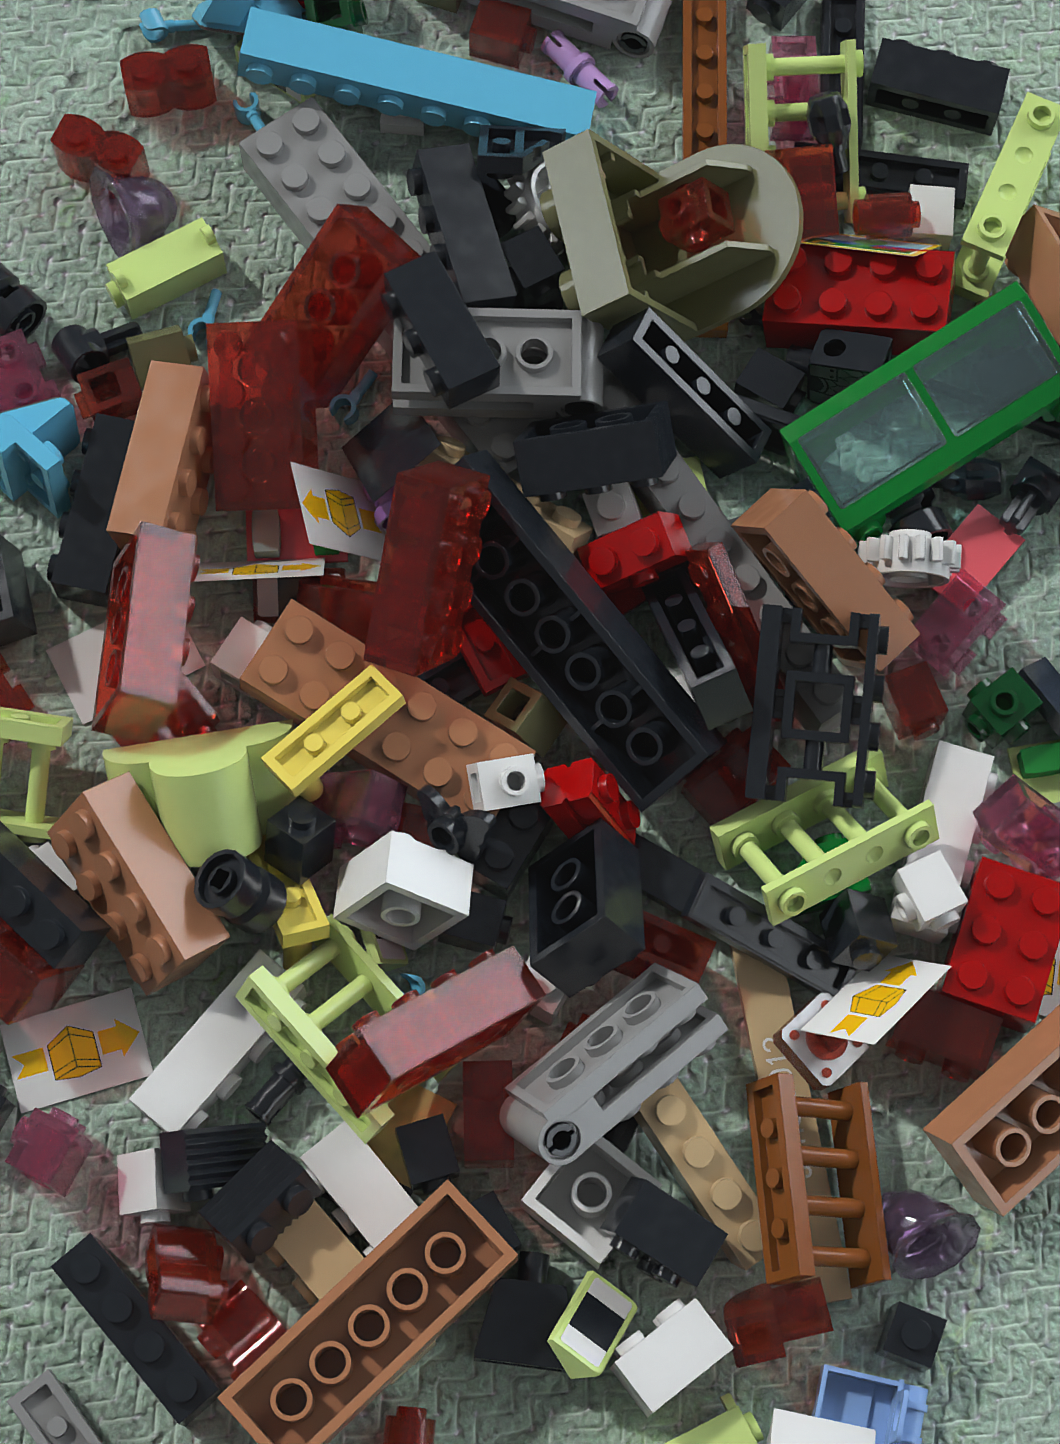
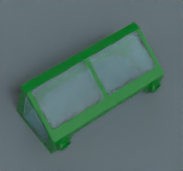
[779,281,1060,546]

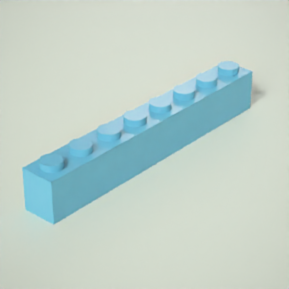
[237,7,597,140]

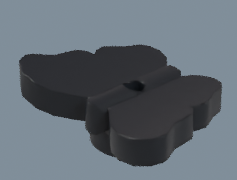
[417,784,497,863]

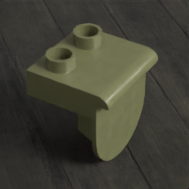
[540,129,804,342]

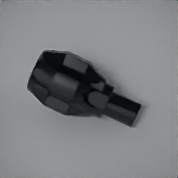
[806,91,851,174]
[931,457,1002,501]

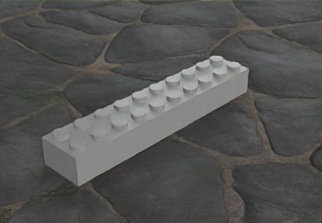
[239,97,564,482]

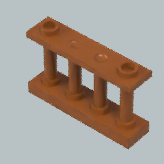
[746,1073,892,1289]

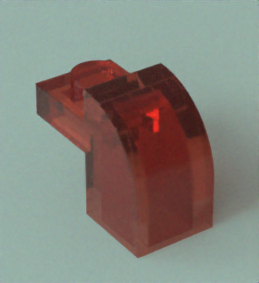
[723,1277,834,1368]

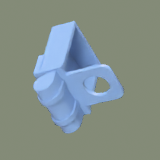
[812,1364,928,1444]

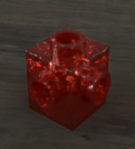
[658,177,735,254]

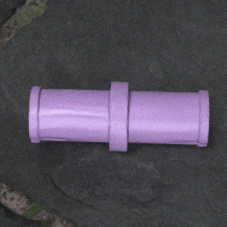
[541,30,618,108]

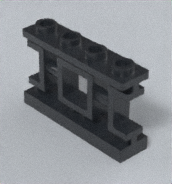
[745,604,889,809]

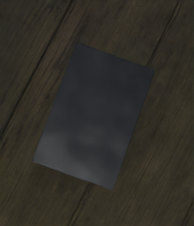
[341,402,441,503]

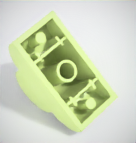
[102,719,297,867]

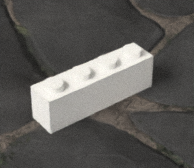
[889,740,998,944]
[129,949,307,1132]
[300,1121,418,1257]

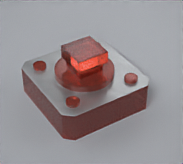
[773,992,869,1090]

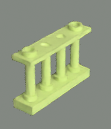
[743,39,867,223]
[954,92,1060,302]
[0,707,74,843]
[709,749,940,926]
[235,913,461,1144]

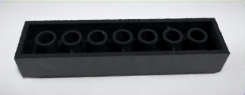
[400,449,728,813]

